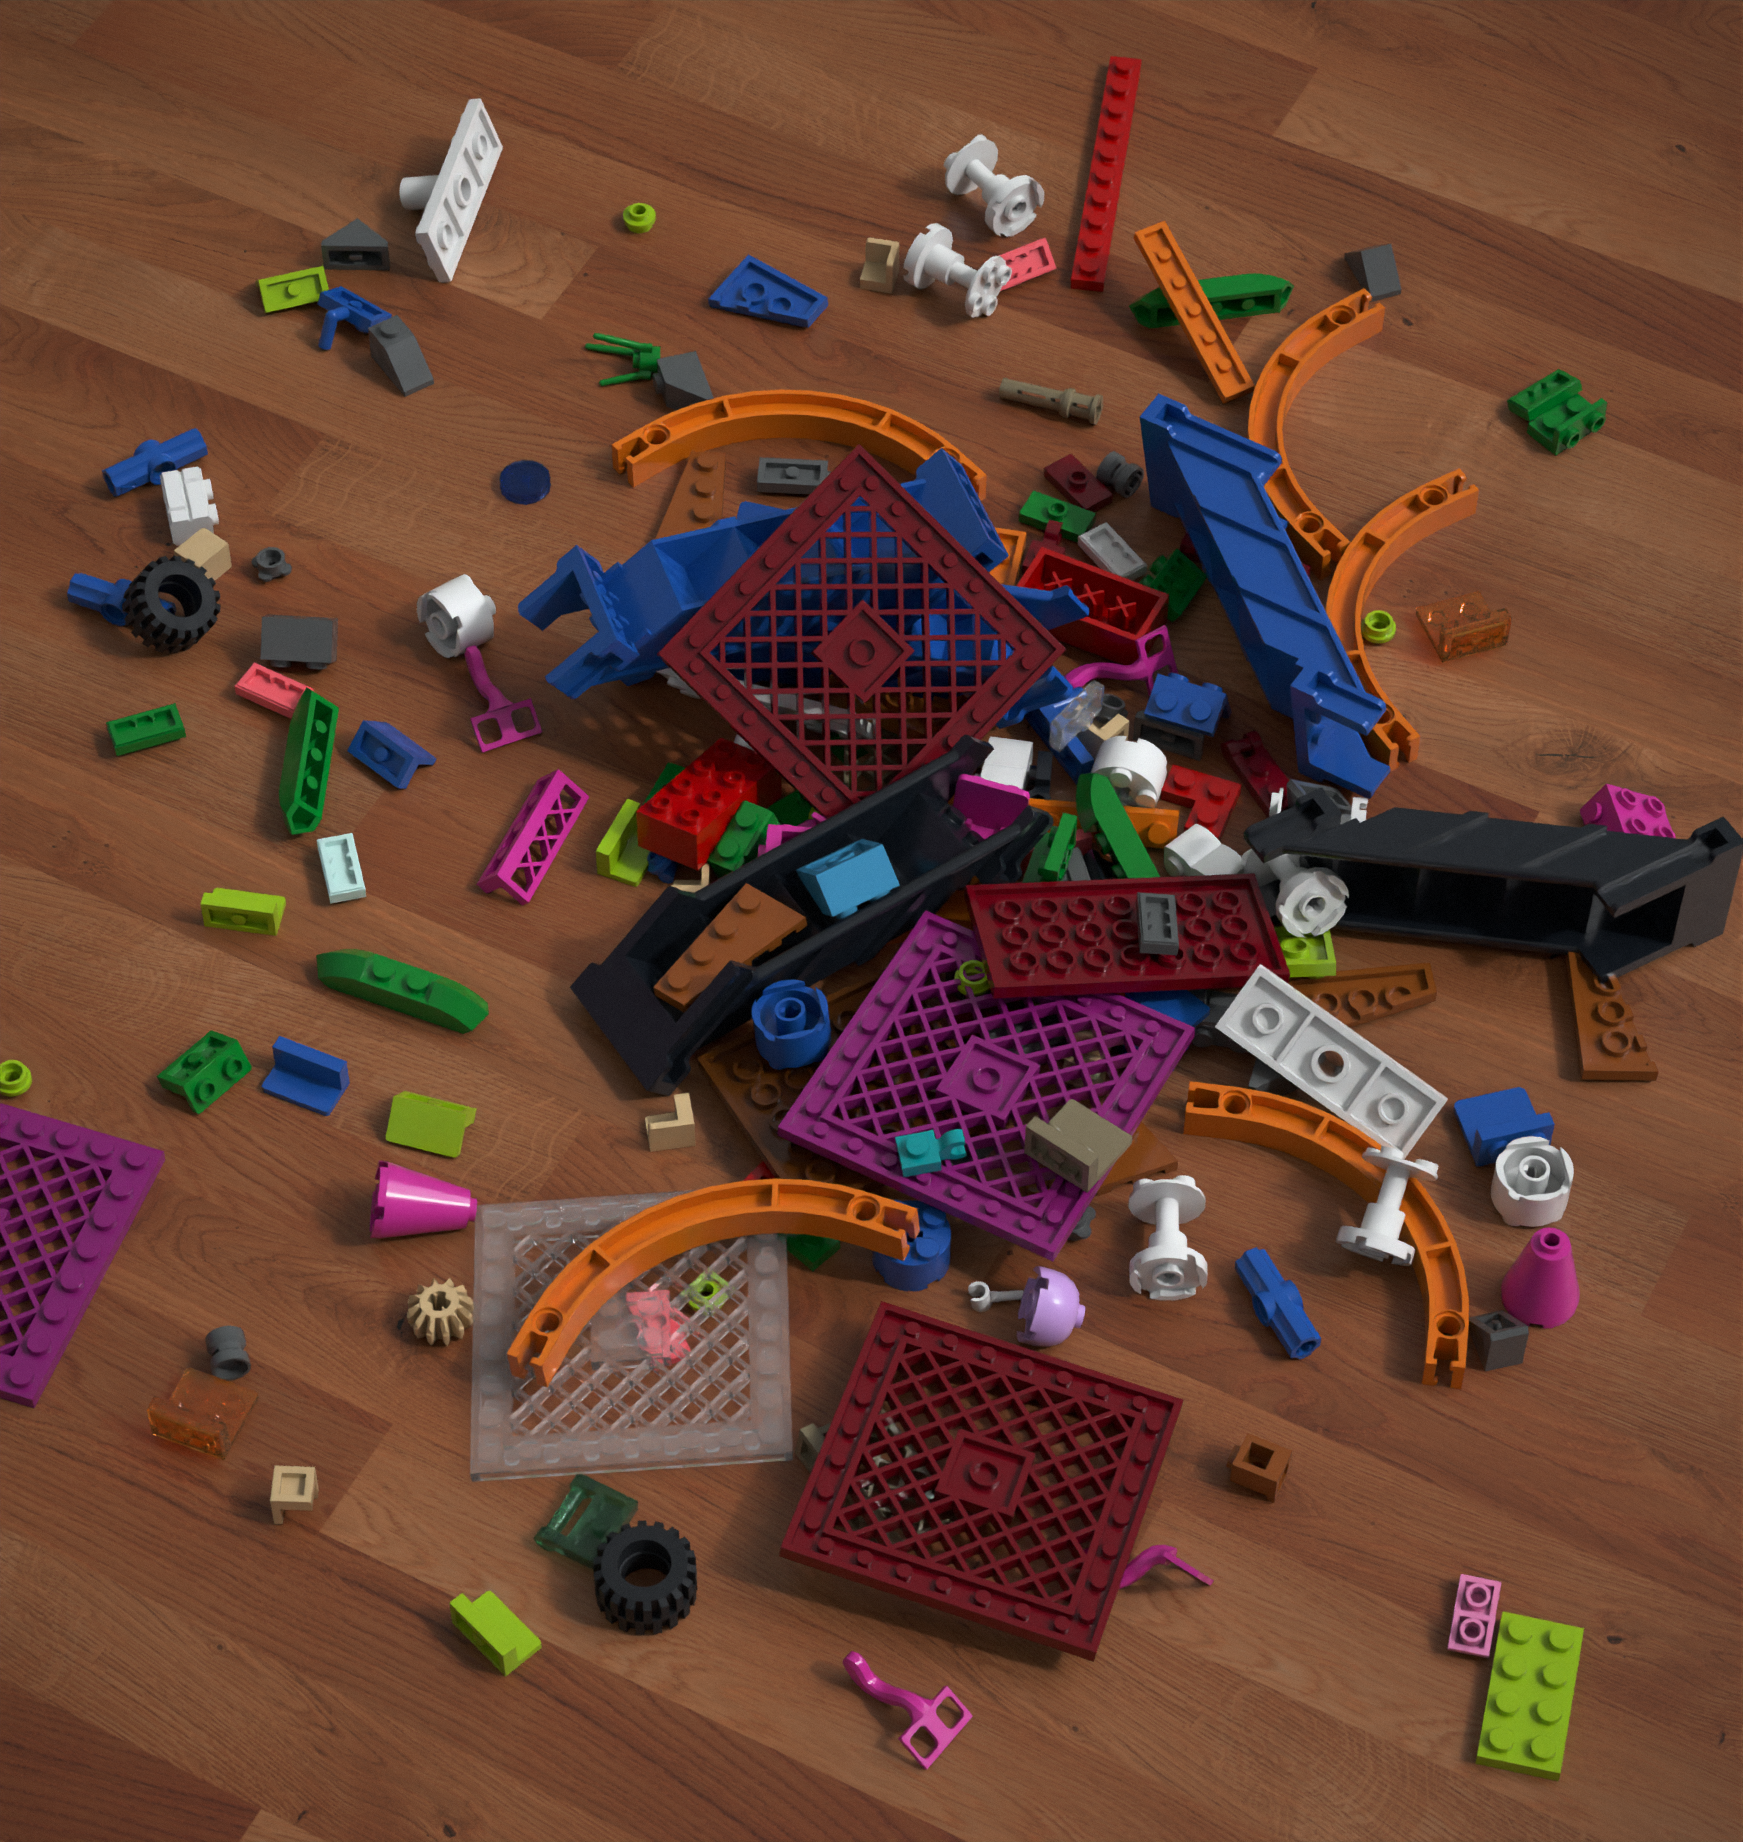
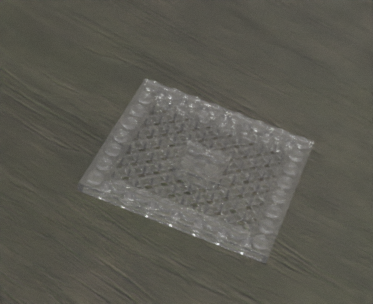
[470,1190,793,1482]

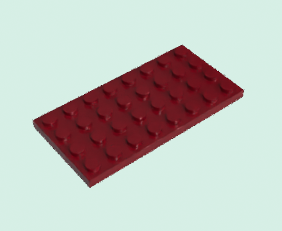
[964,873,1290,999]

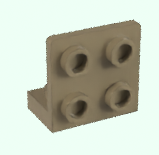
[1024,1099,1132,1193]

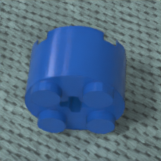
[752,980,831,1070]
[872,1200,951,1291]

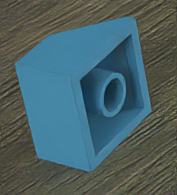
[796,839,900,919]

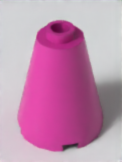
[370,1160,477,1239]
[1501,1228,1580,1329]

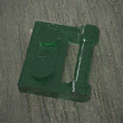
[534,1474,638,1570]

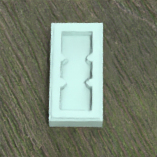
[316,833,366,904]

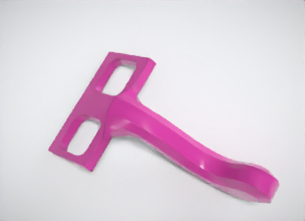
[1064,625,1178,696]
[465,645,542,753]
[1079,1545,1214,1589]
[842,1651,973,1770]

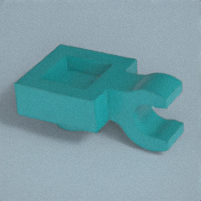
[895,1129,966,1177]

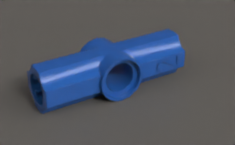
[102,428,208,497]
[67,573,176,626]
[1234,1247,1321,1360]

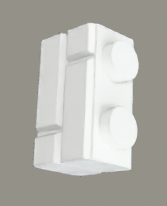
[160,466,219,546]

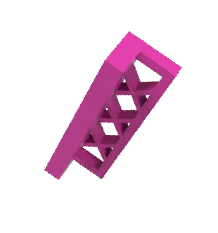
[476,769,589,906]

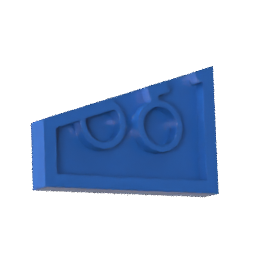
[708,254,828,328]

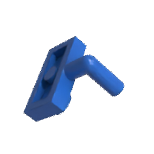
[318,286,392,350]

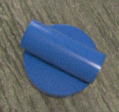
[647,851,679,884]

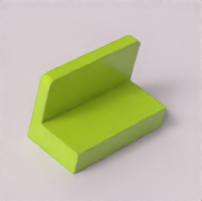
[255,266,329,313]
[596,799,650,887]
[200,888,286,936]
[386,1091,477,1158]
[450,1591,542,1677]

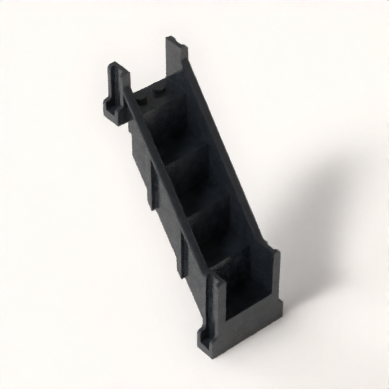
[570,735,1054,1096]
[1243,787,1743,984]

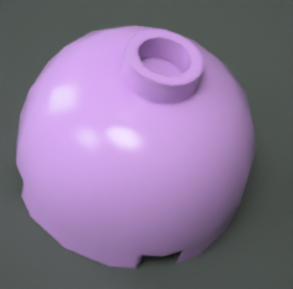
[1017,1266,1085,1347]

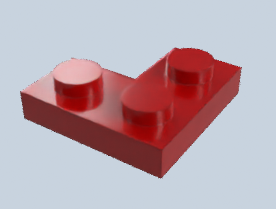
[1161,764,1242,841]

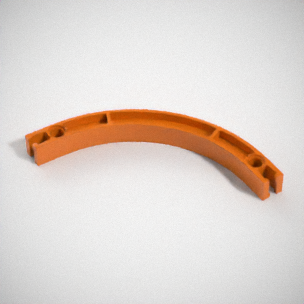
[1247,288,1385,580]
[612,389,987,501]
[1325,468,1479,772]
[1183,1081,1469,1389]
[507,1179,920,1387]

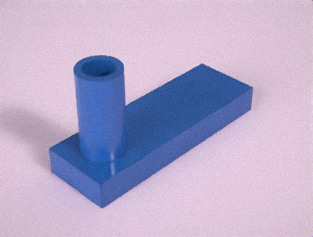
[1024,686,1094,785]

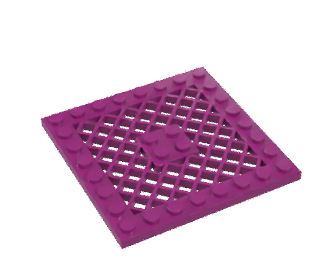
[778,911,1195,1261]
[0,1103,165,1408]

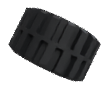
[122,556,221,654]
[593,1520,697,1635]

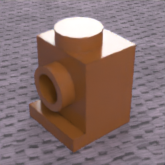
[1226,1433,1292,1503]

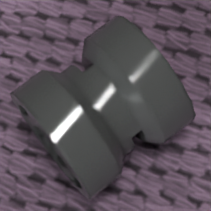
[1096,451,1144,498]
[205,1325,251,1381]

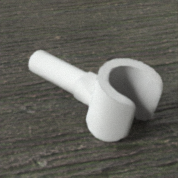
[968,1281,1023,1312]

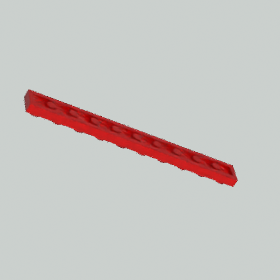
[1070,56,1142,292]

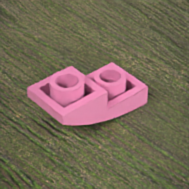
[1447,1574,1501,1658]

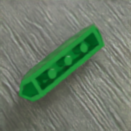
[1129,274,1295,329]
[279,687,339,835]
[1076,773,1160,879]
[316,949,489,1034]

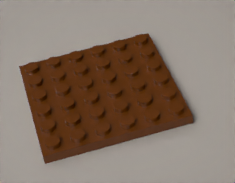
[697,968,1009,1193]

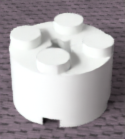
[417,574,496,658]
[1091,736,1167,808]
[1491,1136,1574,1227]

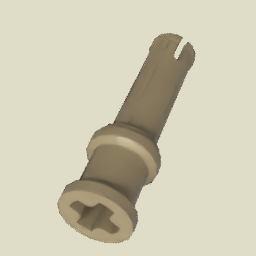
[999,377,1103,425]

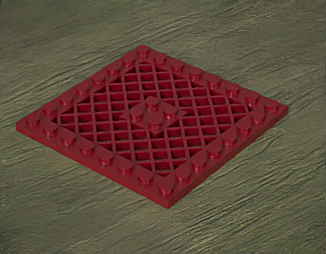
[656,444,1066,819]
[779,1301,1184,1662]

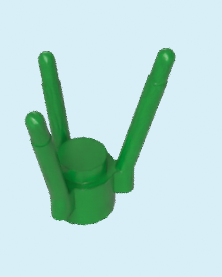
[585,333,661,386]

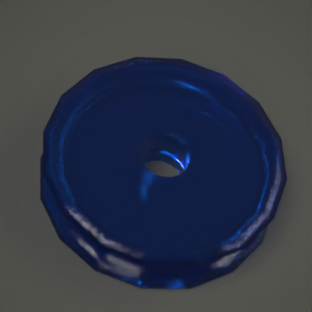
[499,460,551,505]

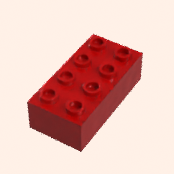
[1016,547,1169,665]
[636,738,782,871]

